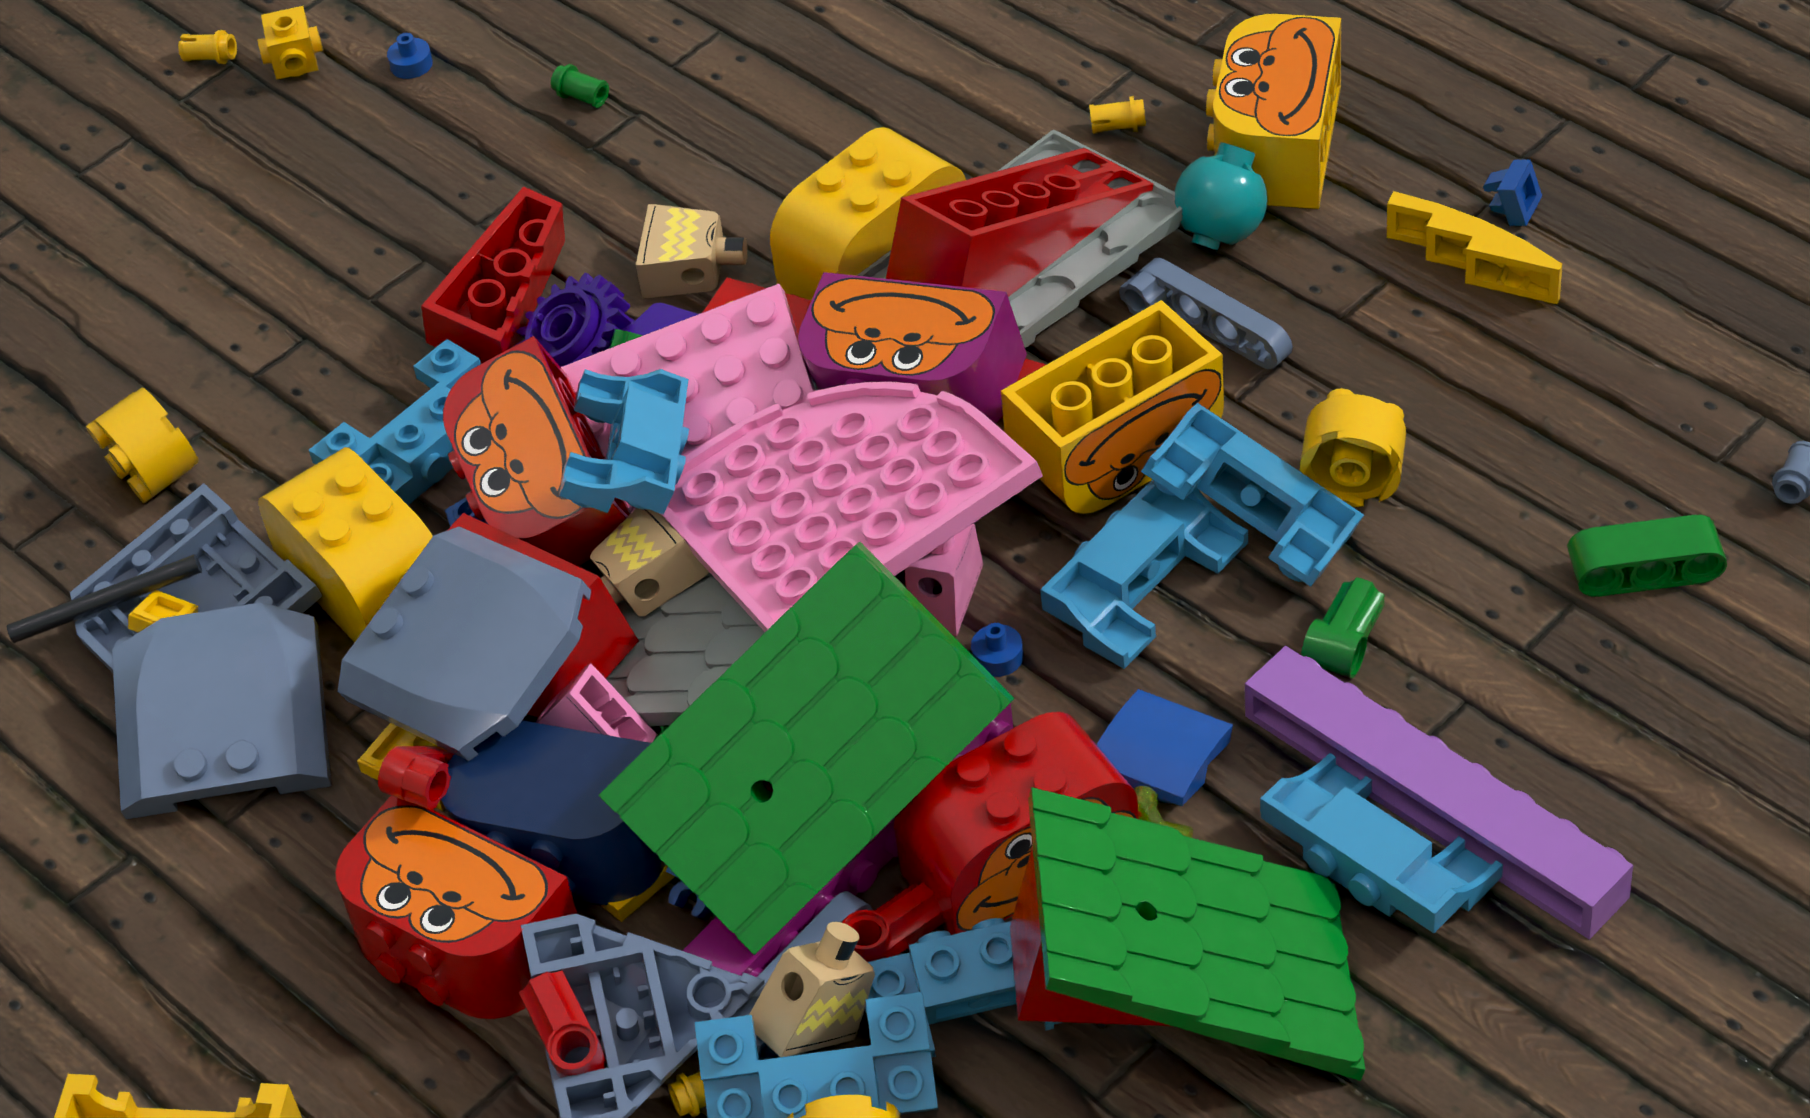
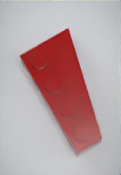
[421,187,565,364]

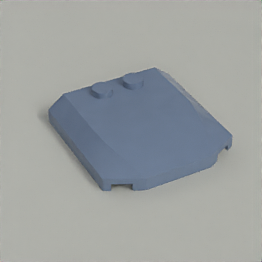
[70,483,323,673]
[338,527,591,761]
[112,602,332,819]

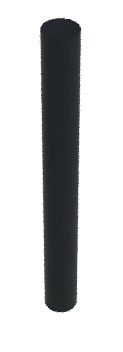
[7,554,202,643]

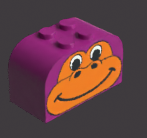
[798,272,1027,424]

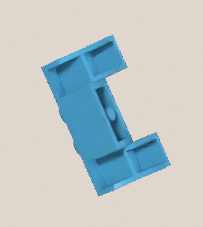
[309,339,481,505]
[559,369,689,515]
[1141,403,1364,587]
[1040,480,1248,669]
[1260,753,1503,933]
[865,918,1063,1057]
[694,992,939,1118]

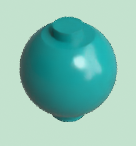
[1174,142,1267,251]

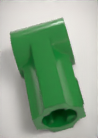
[1301,577,1385,679]

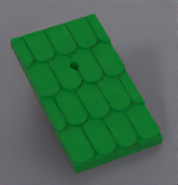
[598,542,1015,955]
[1010,787,1365,1081]

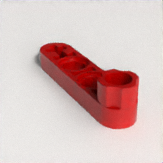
[378,746,454,810]

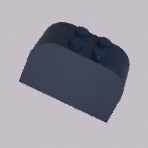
[441,720,666,905]

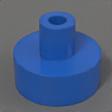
[387,33,433,79]
[971,623,1024,677]

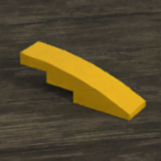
[1387,191,1562,304]

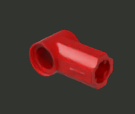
[842,882,944,962]
[519,970,607,1078]

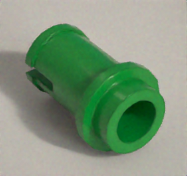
[551,64,609,108]

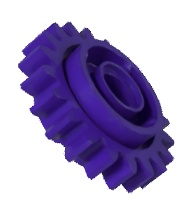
[513,273,632,367]

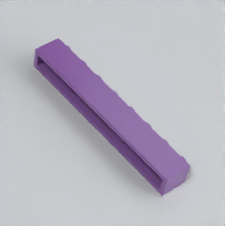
[1245,646,1633,940]

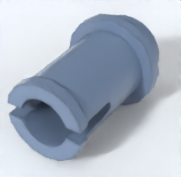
[1772,441,1810,504]

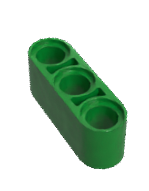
[1567,515,1727,597]

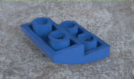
[1097,689,1233,807]

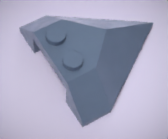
[521,914,764,1118]

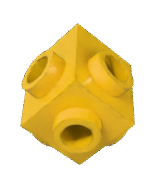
[257,6,323,80]

